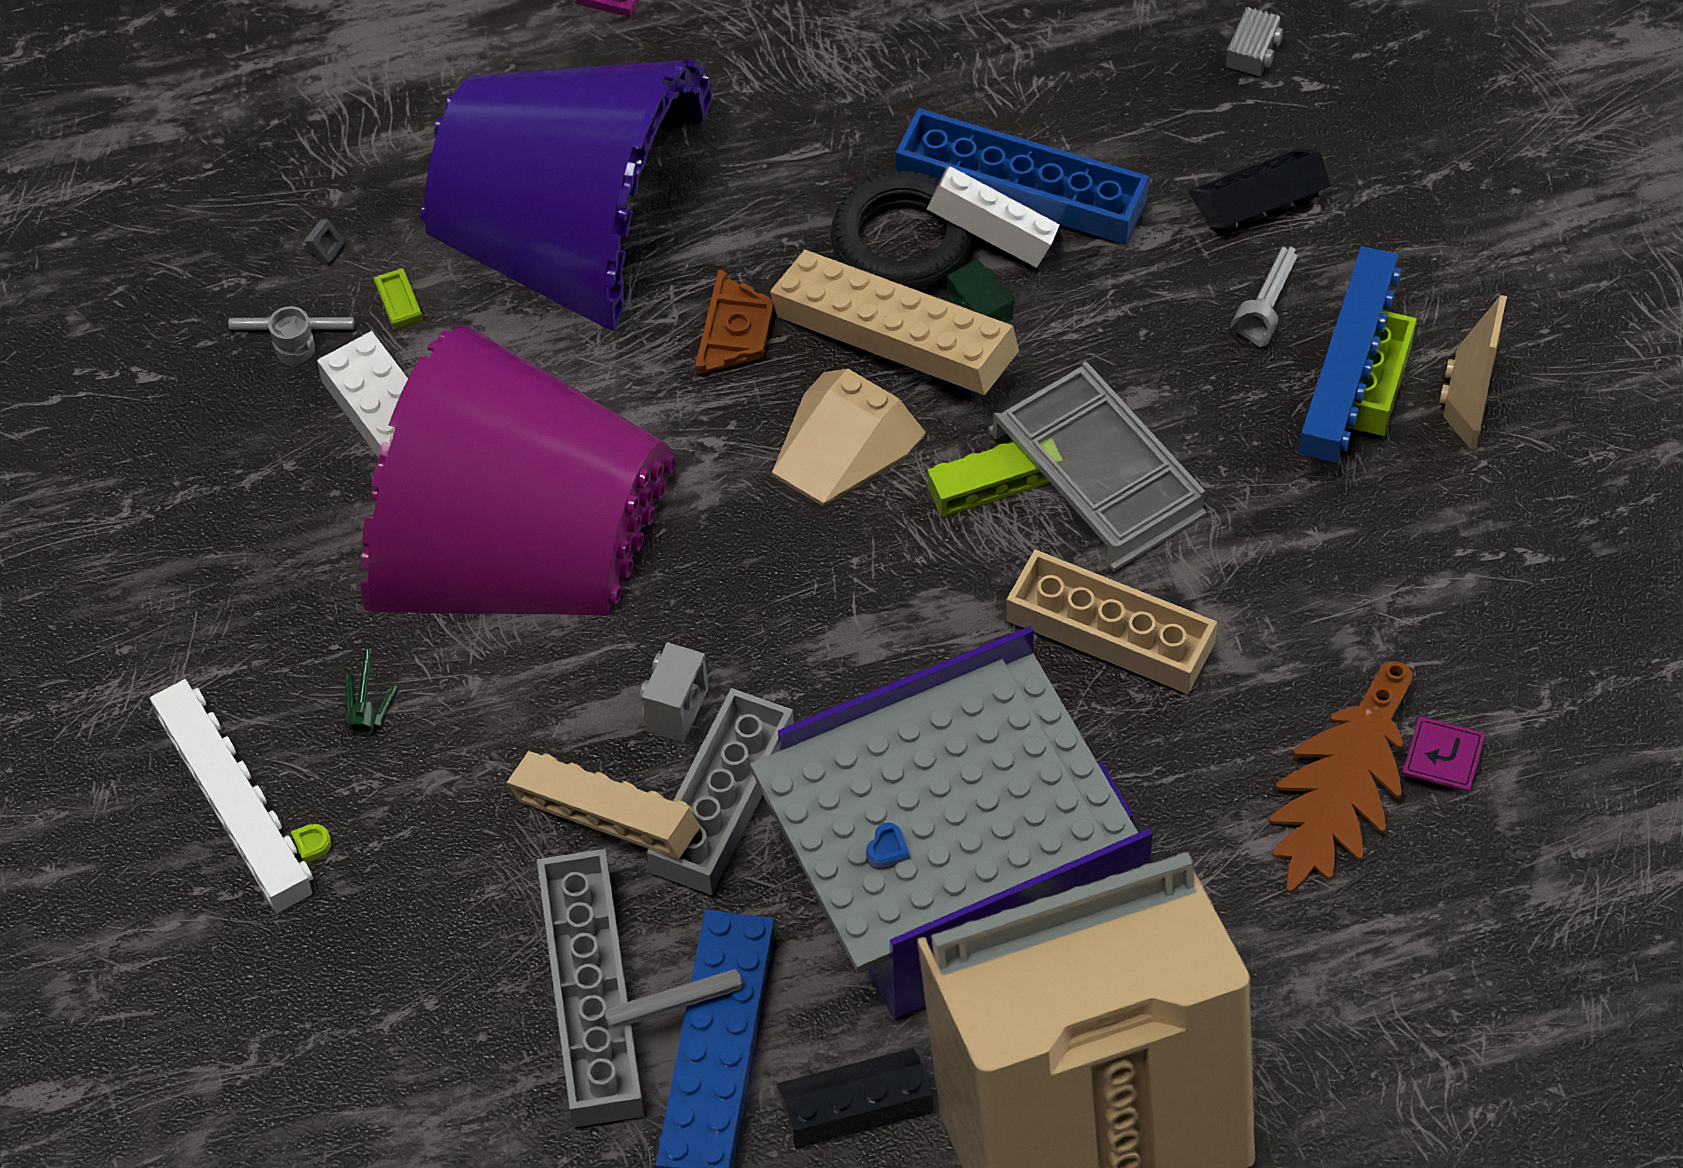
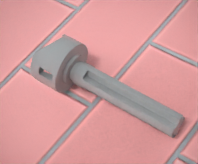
[1230,246,1298,347]

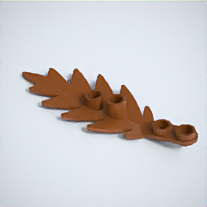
[1269,661,1412,893]

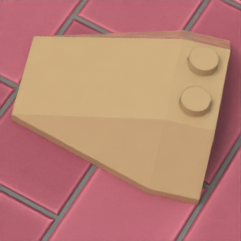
[1440,295,1507,449]
[772,369,926,507]

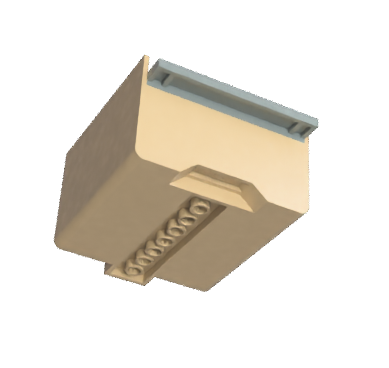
[917,852,1255,1168]

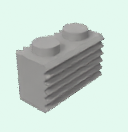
[1226,7,1283,76]

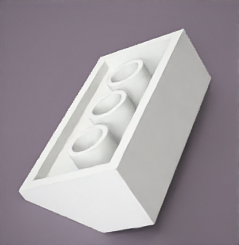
[927,166,1060,268]

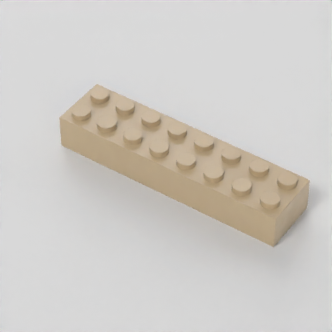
[770,250,1019,395]

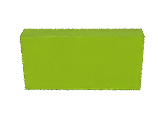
[373,268,423,330]

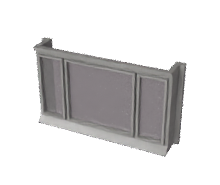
[988,361,1207,572]

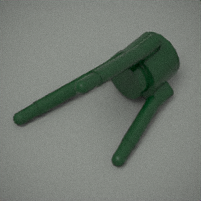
[345,647,398,735]

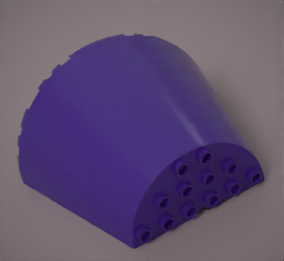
[420,60,713,330]

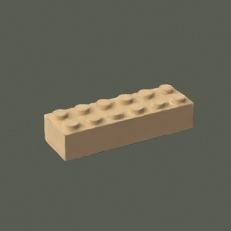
[1006,549,1217,694]

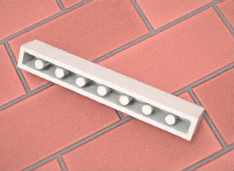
[149,679,313,913]

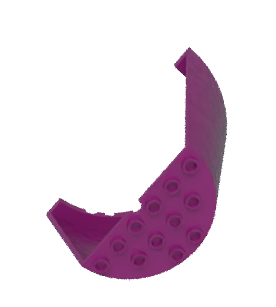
[360,324,676,615]

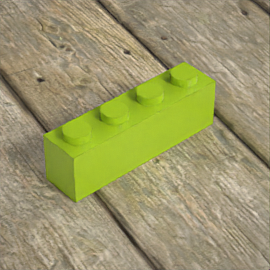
[927,436,1063,518]

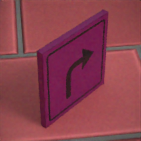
[1402,716,1485,792]

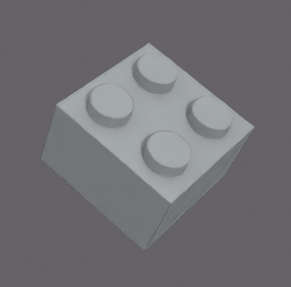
[639,642,709,742]

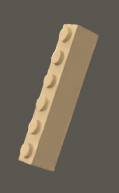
[507,751,700,859]

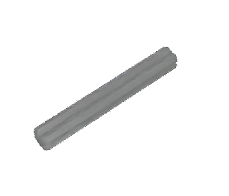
[604,969,742,1029]

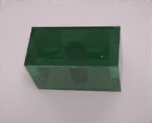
[947,259,1015,323]

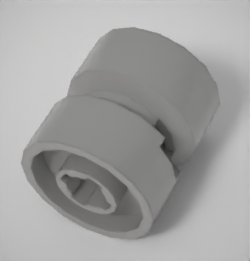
[268,306,315,365]

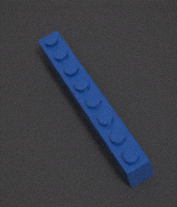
[1299,246,1402,463]

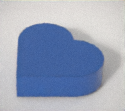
[866,823,910,868]

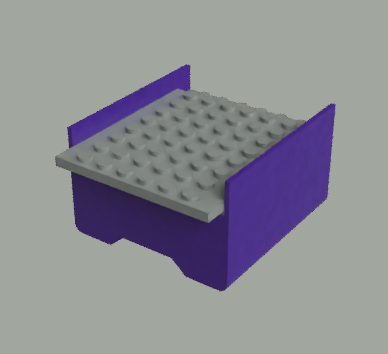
[750,626,1152,1019]

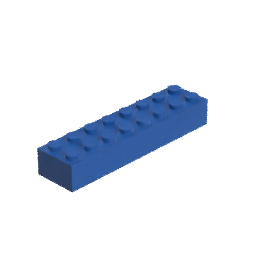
[896,108,1149,245]
[656,910,776,1168]

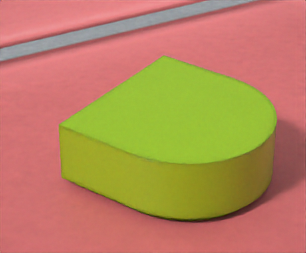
[291,824,331,863]

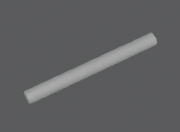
[229,317,355,330]

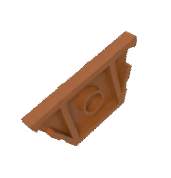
[695,270,775,374]

